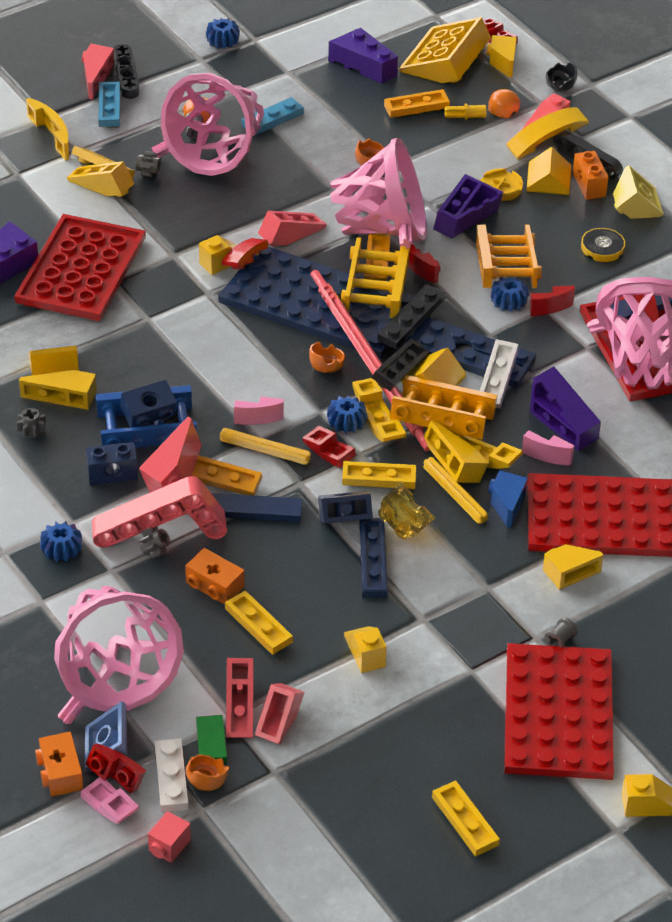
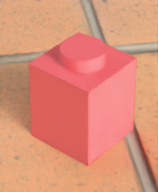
[148,811,191,863]

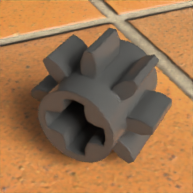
[136,151,161,178]
[16,408,46,438]
[139,526,170,558]

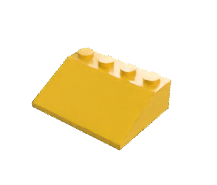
[399,17,491,83]

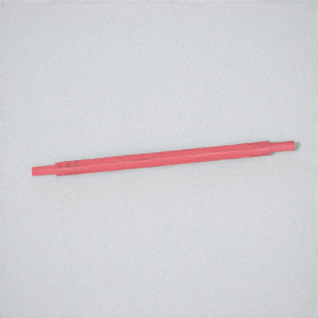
[311,270,430,452]

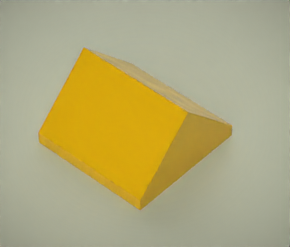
[527,147,571,195]
[28,345,79,375]
[402,347,466,386]

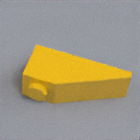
[66,161,135,197]
[19,370,97,410]
[424,420,488,483]

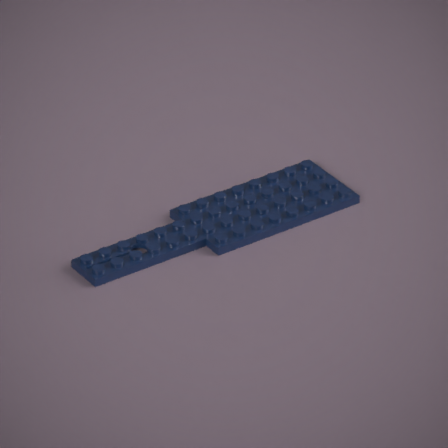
[218,246,536,388]

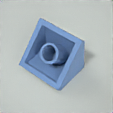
[85,701,127,771]

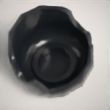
[545,62,577,92]

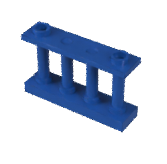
[96,385,198,448]

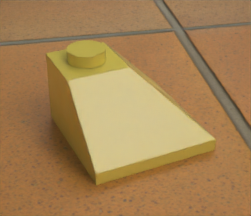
[613,165,664,219]

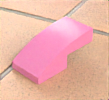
[234,396,284,425]
[522,430,574,465]
[81,777,139,824]

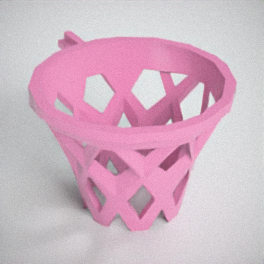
[152,73,264,176]
[330,138,427,249]
[587,277,672,389]
[54,586,184,725]

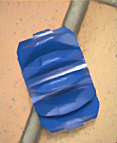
[206,18,240,49]
[490,277,529,312]
[327,395,367,435]
[40,521,82,563]

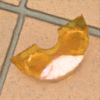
[378,482,435,539]

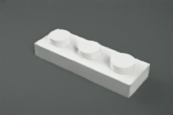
[480,339,519,409]
[154,738,188,812]

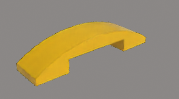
[26,98,70,161]
[506,107,589,160]
[352,378,406,442]
[454,433,523,469]

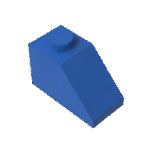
[488,470,528,528]

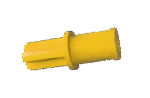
[444,103,486,120]

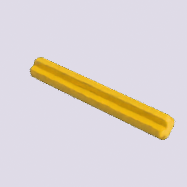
[220,428,311,465]
[423,457,488,524]

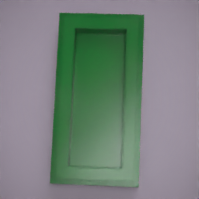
[196,715,227,763]

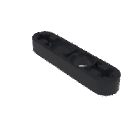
[114,44,140,99]
[553,130,623,180]

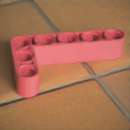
[92,476,227,548]

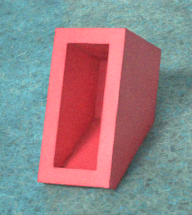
[255,683,305,744]

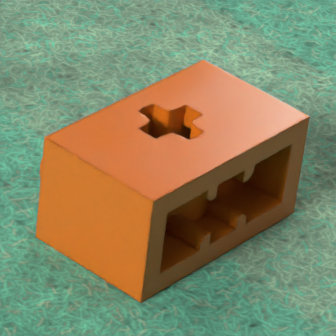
[572,151,608,200]
[185,548,245,604]
[35,731,83,797]

